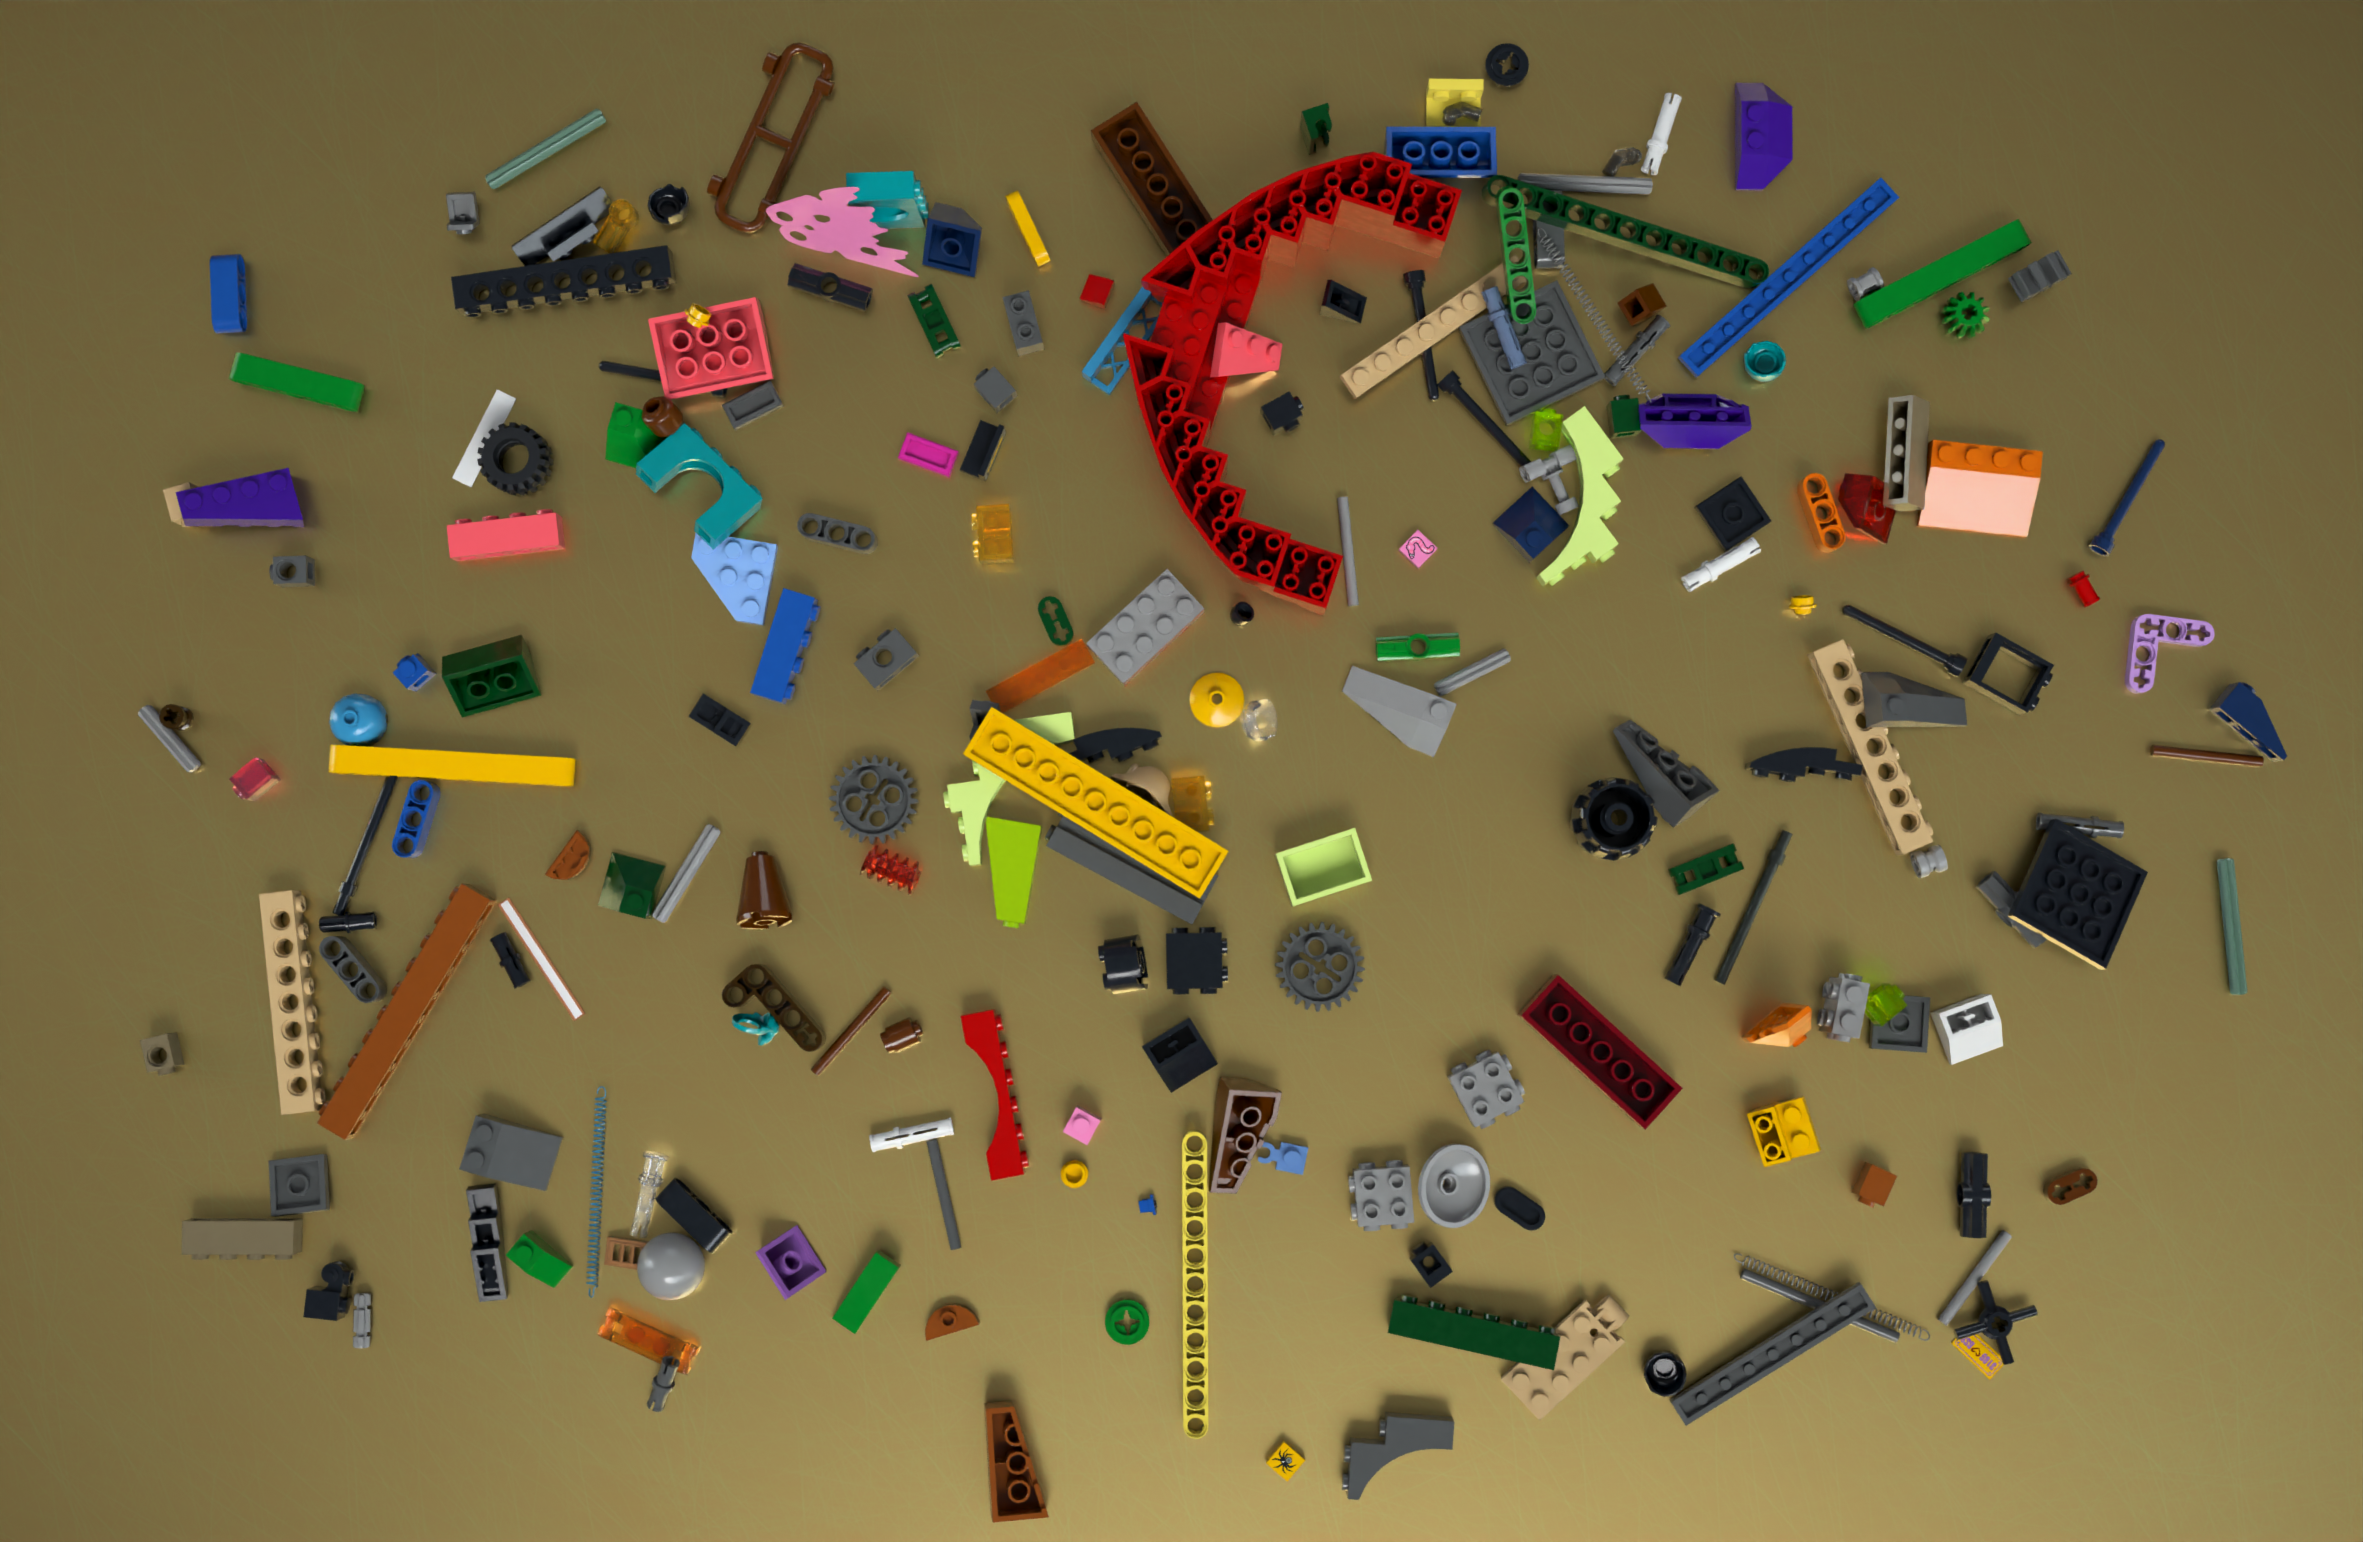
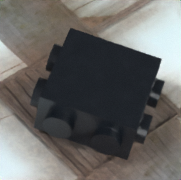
[1166,927,1228,994]

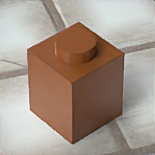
[1852,1162,1897,1208]

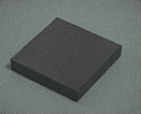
[1694,476,1772,552]

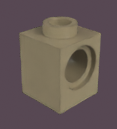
[140,1032,184,1076]

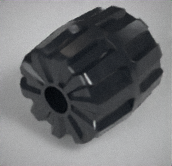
[1569,777,1658,861]

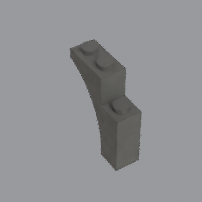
[1342,1412,1454,1500]

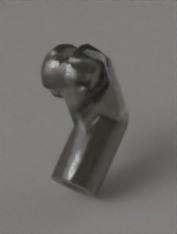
[1442,102,1482,126]
[1602,147,1642,177]

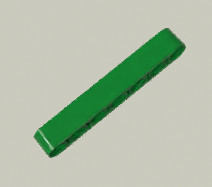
[1853,219,2032,329]

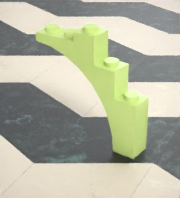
[1536,406,1624,587]
[943,712,1075,866]

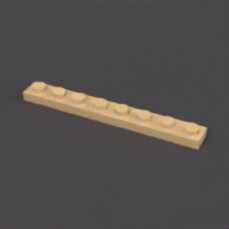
[1339,255,1526,399]

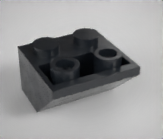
[1142,1017,1218,1093]

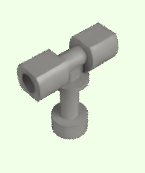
[1519,445,1579,516]

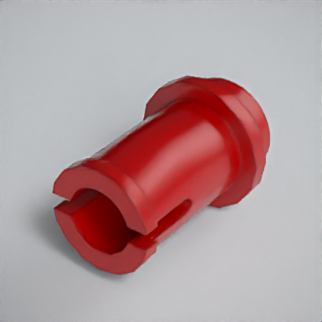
[2068,571,2100,608]

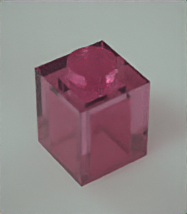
[229,757,281,801]

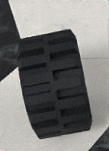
[477,422,553,496]

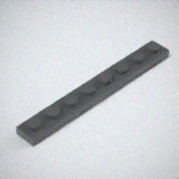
[1669,1282,1876,1426]

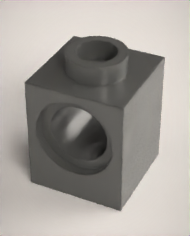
[974,367,1017,413]
[269,555,315,588]

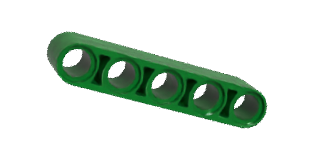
[1495,186,1536,324]
[228,352,365,412]

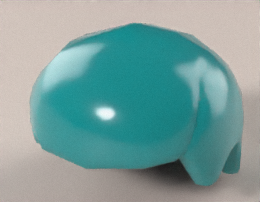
[1744,341,1786,382]

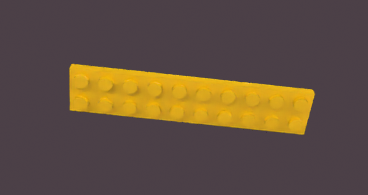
[963,707,1229,899]

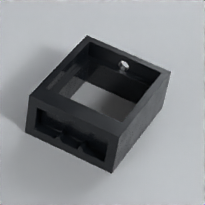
[1962,633,2054,715]

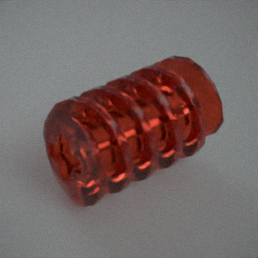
[860,845,922,896]

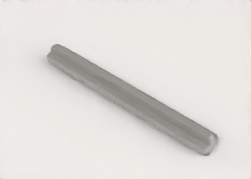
[1518,173,1653,194]

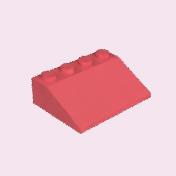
[648,297,774,400]

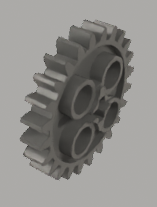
[829,755,919,845]
[1275,922,1365,1012]

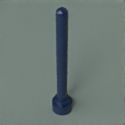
[2089,439,2165,557]

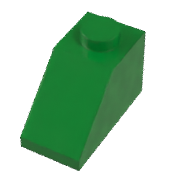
[506,1230,573,1288]

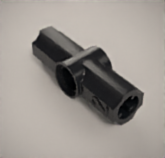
[787,263,873,312]
[1956,1152,1991,1238]

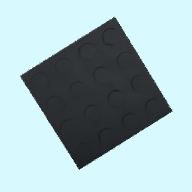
[2008,819,2148,970]

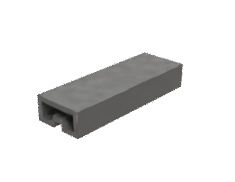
[1045,813,1218,924]

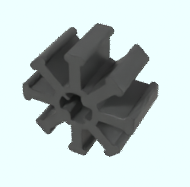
[2008,250,2072,302]

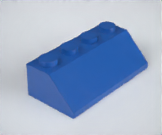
[1384,127,1497,178]

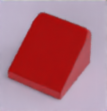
[1080,274,1115,309]

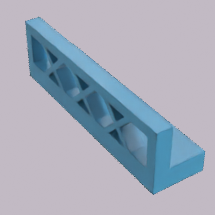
[1082,286,1163,395]

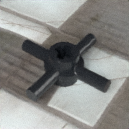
[1954,1280,2038,1365]

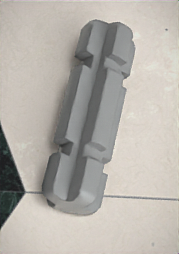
[353,1293,371,1349]

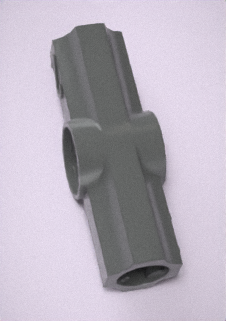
[1976,871,2047,948]

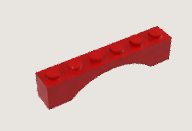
[961,1009,1029,1181]

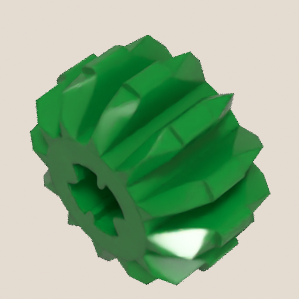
[1942,292,1990,338]

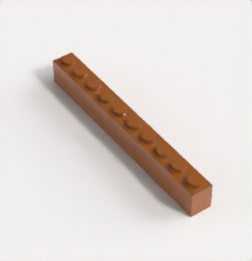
[317,883,497,1140]

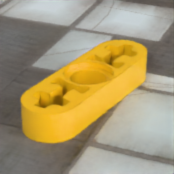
[1005,190,1050,267]

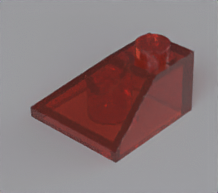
[1838,473,1896,545]

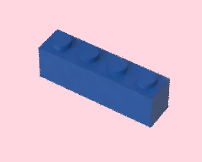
[750,588,820,705]

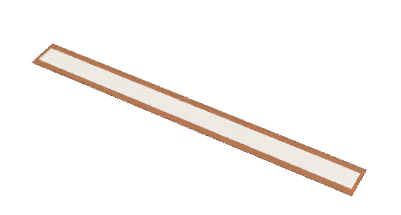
[498,898,585,1021]

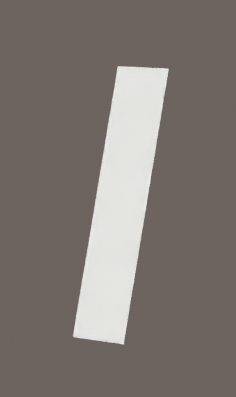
[452,390,516,487]

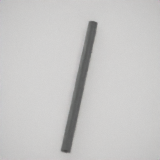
[1740,1268,1900,1343]

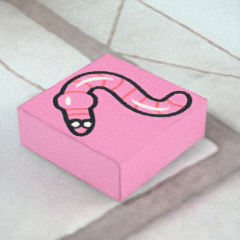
[1398,530,1437,569]

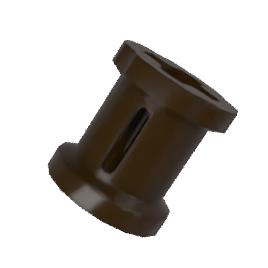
[159,704,194,731]

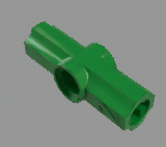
[1376,633,1460,662]

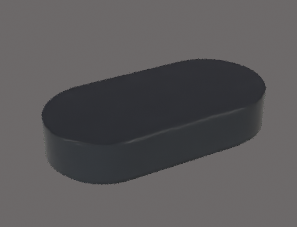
[1494,1186,1545,1231]

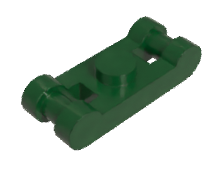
[907,284,961,358]
[1668,843,1744,895]

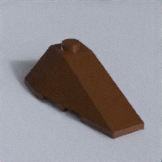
[1209,1077,1282,1194]

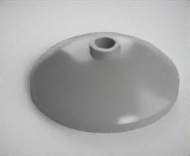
[1418,1144,1490,1228]

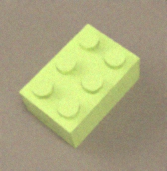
[1275,828,1372,907]

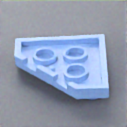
[691,533,778,626]

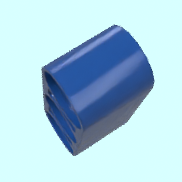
[210,254,247,334]
[392,780,441,858]

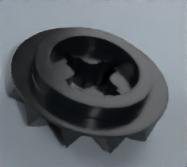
[1485,43,1529,88]

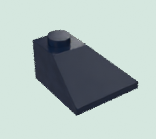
[922,202,982,277]
[1492,486,1569,563]

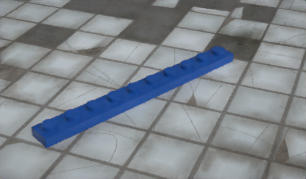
[1678,178,1899,378]

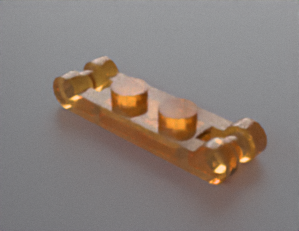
[597,1307,699,1375]

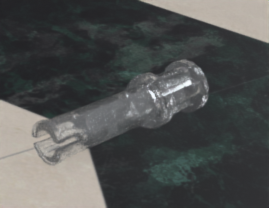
[629,1151,669,1238]

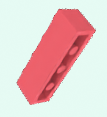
[447,509,565,562]

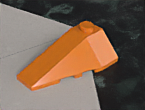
[1741,1003,1812,1047]

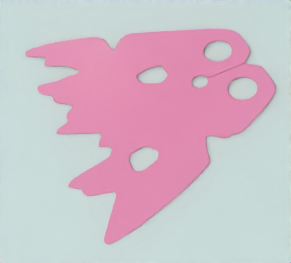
[766,187,918,277]

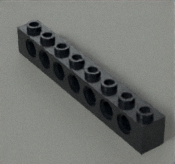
[451,245,677,318]

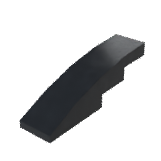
[466,1183,508,1302]

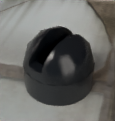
[1230,602,1254,626]

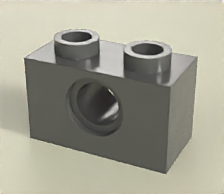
[1002,290,1045,357]
[854,628,919,691]

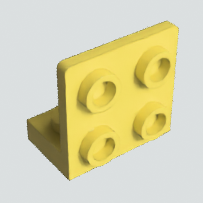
[1426,79,1484,127]

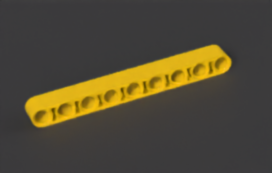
[328,745,576,786]

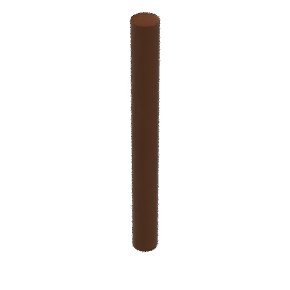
[2150,745,2264,767]
[811,986,892,1076]

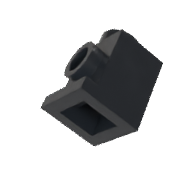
[1409,1241,1453,1288]

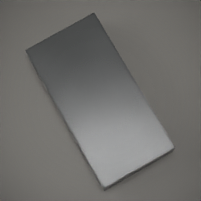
[722,381,784,431]

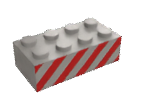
[1086,569,1205,686]

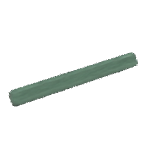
[485,109,606,189]
[2217,858,2248,995]

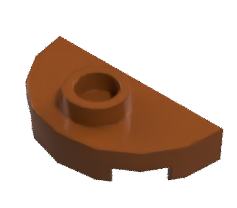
[545,830,590,880]
[925,1304,980,1341]

